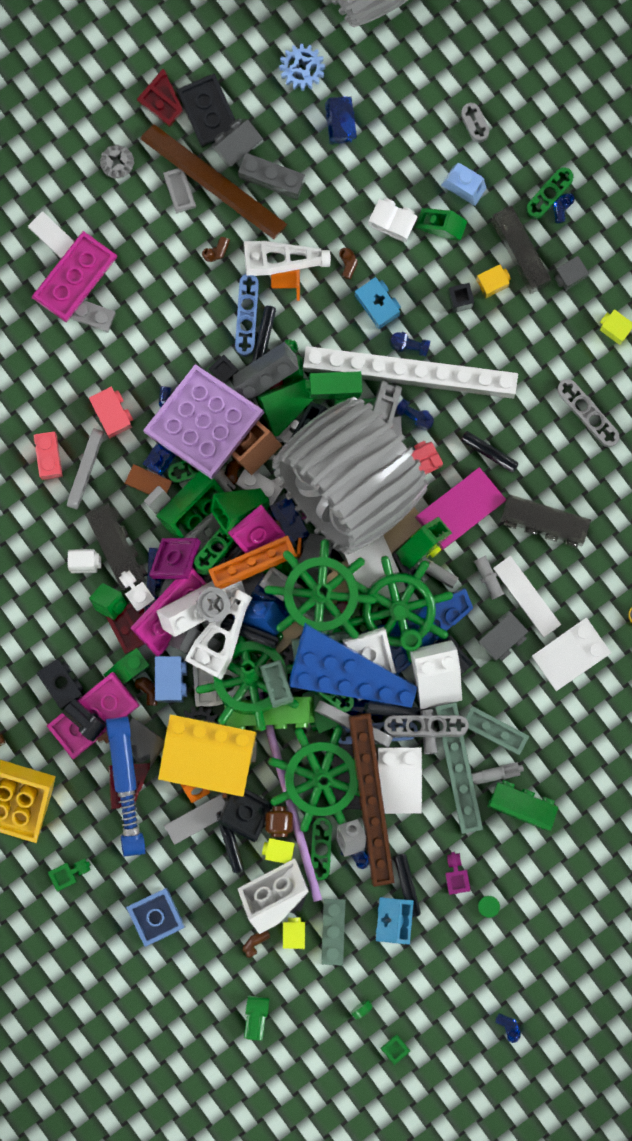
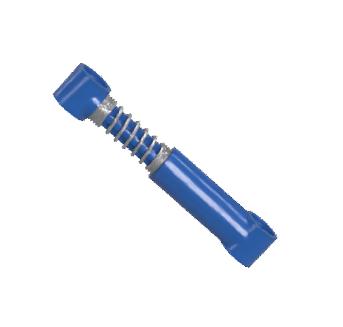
[106,716,145,857]

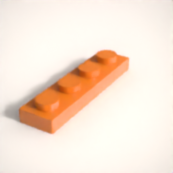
[208,535,297,589]

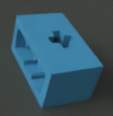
[355,277,401,330]
[376,897,414,944]

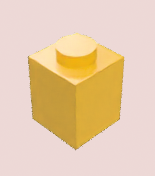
[476,264,511,298]

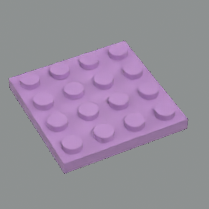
[143,364,264,479]

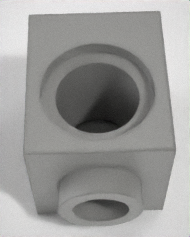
[336,819,366,857]

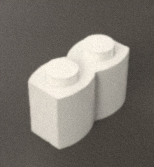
[368,198,417,242]
[68,549,101,573]

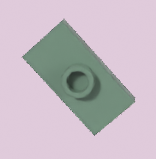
[260,660,294,708]

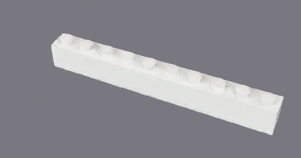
[303,346,518,399]

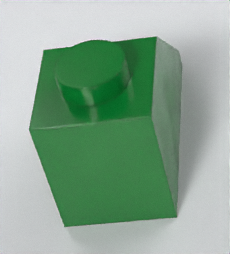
[415,208,467,240]
[103,648,151,686]

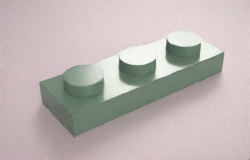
[462,706,529,755]
[321,899,345,965]

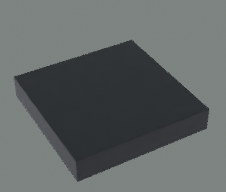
[217,789,273,843]

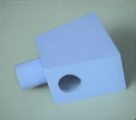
[441,163,486,206]

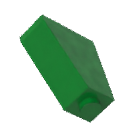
[305,371,363,400]
[256,378,313,437]
[210,488,270,536]
[396,517,452,569]

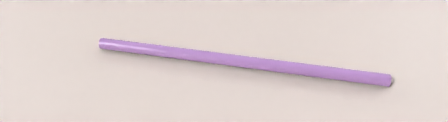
[259,692,322,902]

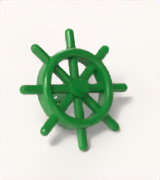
[264,539,377,639]
[348,556,453,663]
[196,632,299,731]
[268,725,359,832]

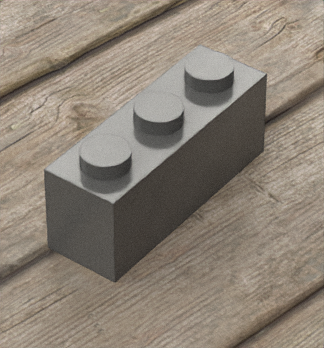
[238,153,305,200]
[233,341,299,401]

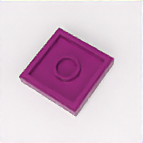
[149,538,201,579]

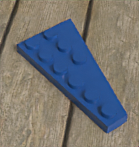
[359,588,473,675]
[288,623,418,708]

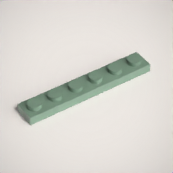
[435,702,483,834]

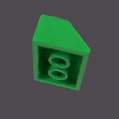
[156,471,224,538]
[487,780,558,831]

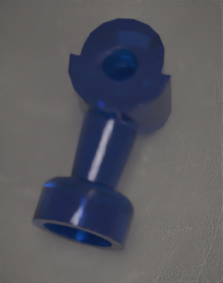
[390,331,431,357]
[395,398,434,430]

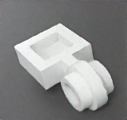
[119,570,155,612]

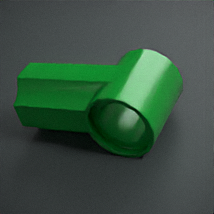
[244,995,270,1041]

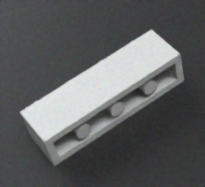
[157,581,246,637]

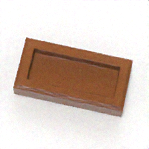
[125,464,173,495]

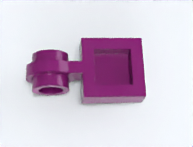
[445,851,470,895]

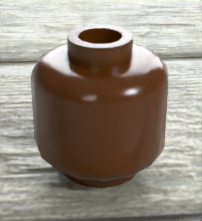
[265,806,293,837]

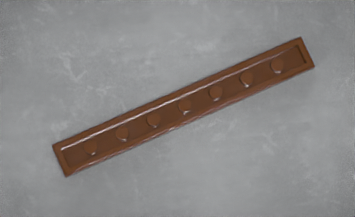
[141,124,287,239]
[348,713,395,887]

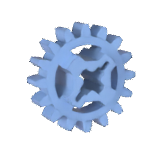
[279,44,325,91]

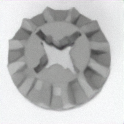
[100,144,134,178]
[196,587,230,622]

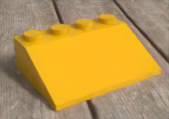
[158,715,256,797]
[0,760,56,843]

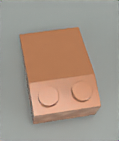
[231,421,282,475]

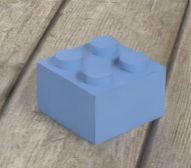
[155,656,188,703]
[126,888,186,947]

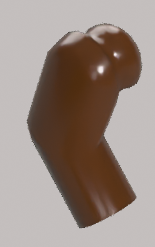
[339,247,358,280]
[243,930,270,958]

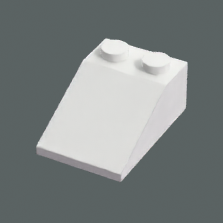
[532,618,611,691]
[410,640,462,710]
[378,748,422,814]
[238,859,308,934]

